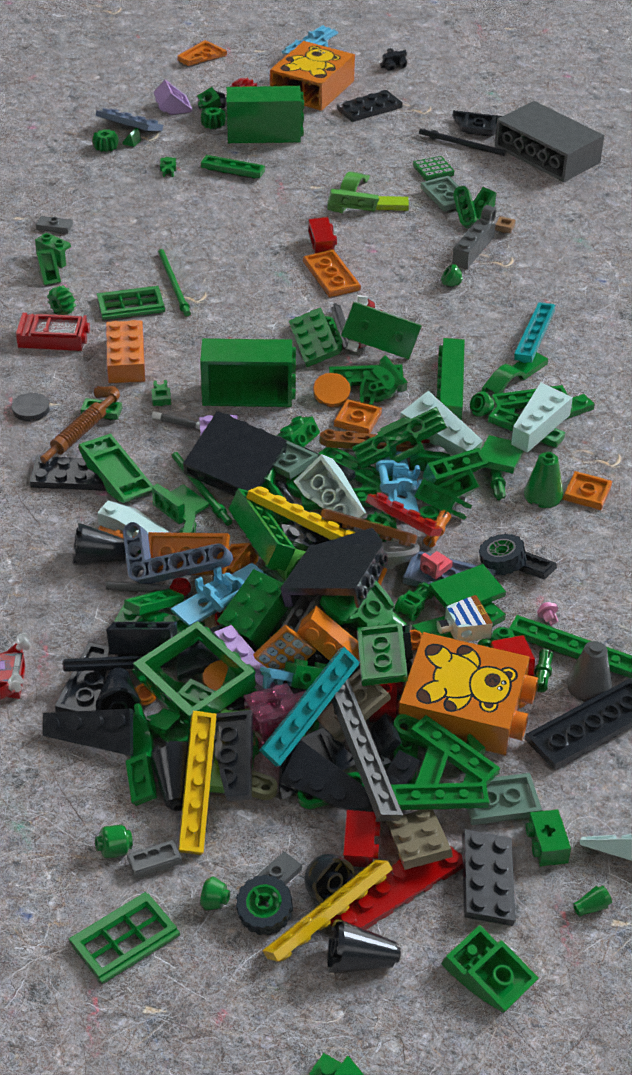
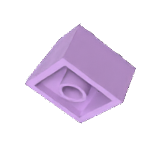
[153,80,193,115]

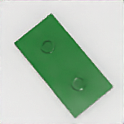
[341,301,422,360]

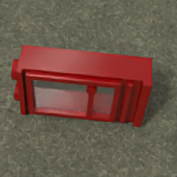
[16,312,90,351]

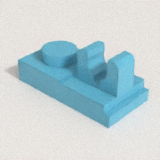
[260,667,293,691]

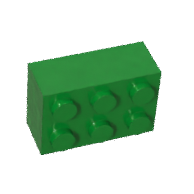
[217,569,289,649]

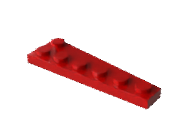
[330,846,463,930]

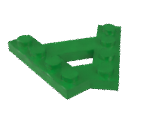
[488,385,568,448]
[300,447,392,510]
[391,715,500,810]

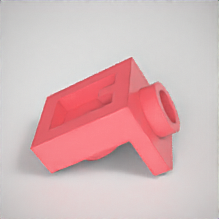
[420,551,453,579]

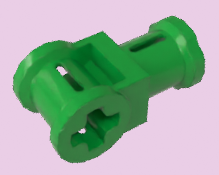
[394,582,434,621]

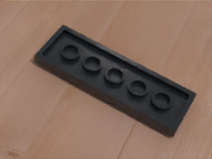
[525,678,632,770]

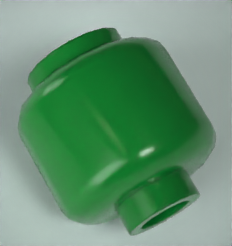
[95,824,133,859]

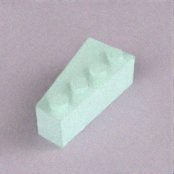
[511,383,573,452]
[400,391,483,455]

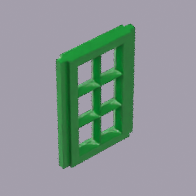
[96,286,165,320]
[68,892,180,984]

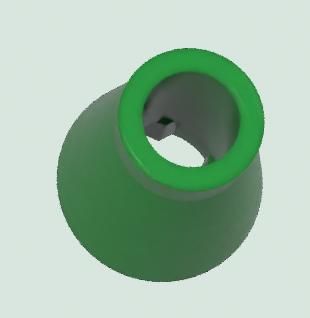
[573,885,612,917]

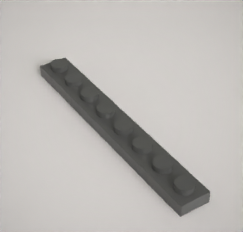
[331,679,403,821]

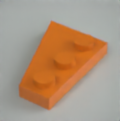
[177,40,227,66]

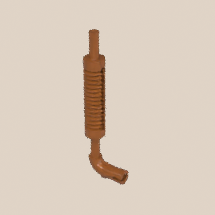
[40,386,120,463]

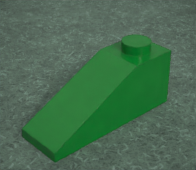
[423,448,488,486]

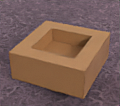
[495,216,516,234]

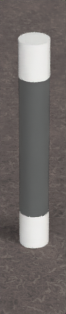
[152,411,200,430]

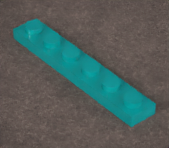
[514,302,556,363]
[259,647,360,767]

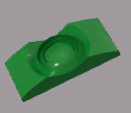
[78,433,153,503]

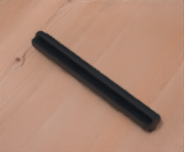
[62,656,173,672]

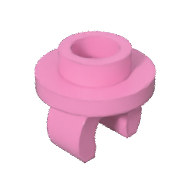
[537,602,559,626]

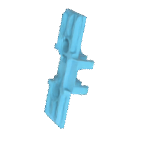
[282,25,338,55]
[376,452,422,512]
[171,563,267,627]

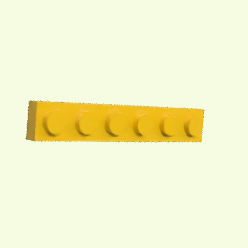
[246,487,356,540]
[178,711,217,855]
[262,860,392,961]

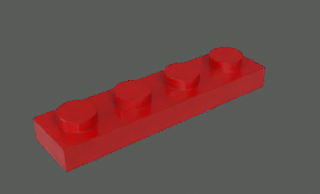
[365,492,443,536]

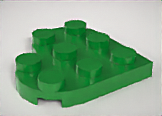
[320,581,394,627]

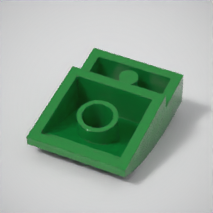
[441,925,539,1013]

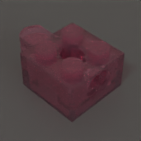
[244,683,307,744]

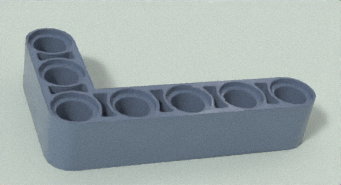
[123,522,233,584]

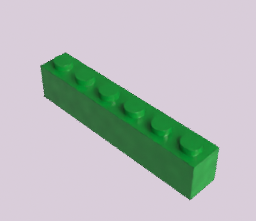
[436,338,465,421]
[229,488,296,571]

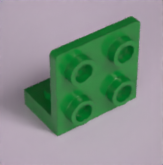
[152,483,209,525]

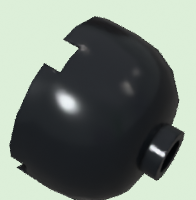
[304,854,355,904]

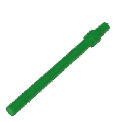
[171,452,233,526]

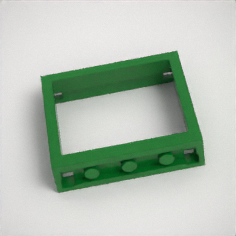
[133,621,256,729]

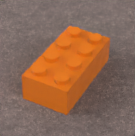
[106,320,145,383]

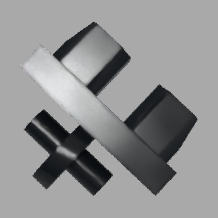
[380,48,407,71]

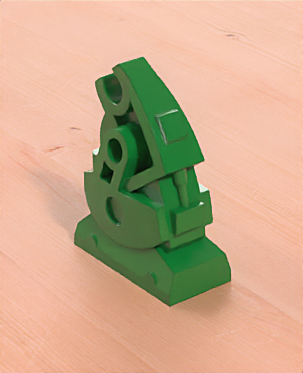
[359,355,408,406]

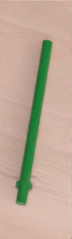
[158,249,191,317]

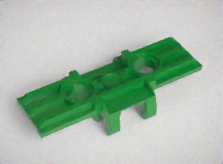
[352,406,447,469]

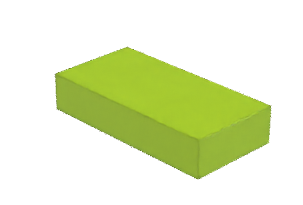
[376,196,409,211]

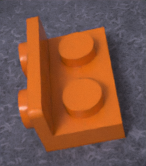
[226,543,258,574]

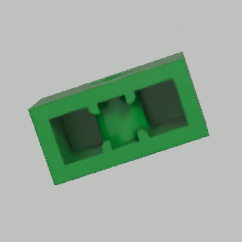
[525,809,571,867]

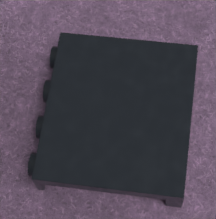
[183,411,287,496]
[281,544,388,608]

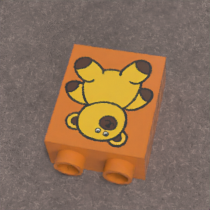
[270,41,355,111]
[399,632,538,756]

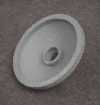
[382,542,419,569]

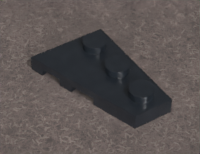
[280,524,330,551]

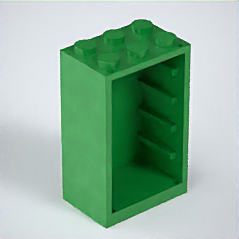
[226,86,304,144]
[200,338,296,407]

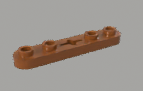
[319,429,414,452]
[321,508,418,547]

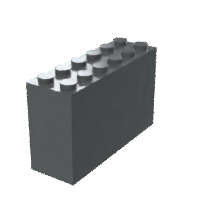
[495,101,604,182]

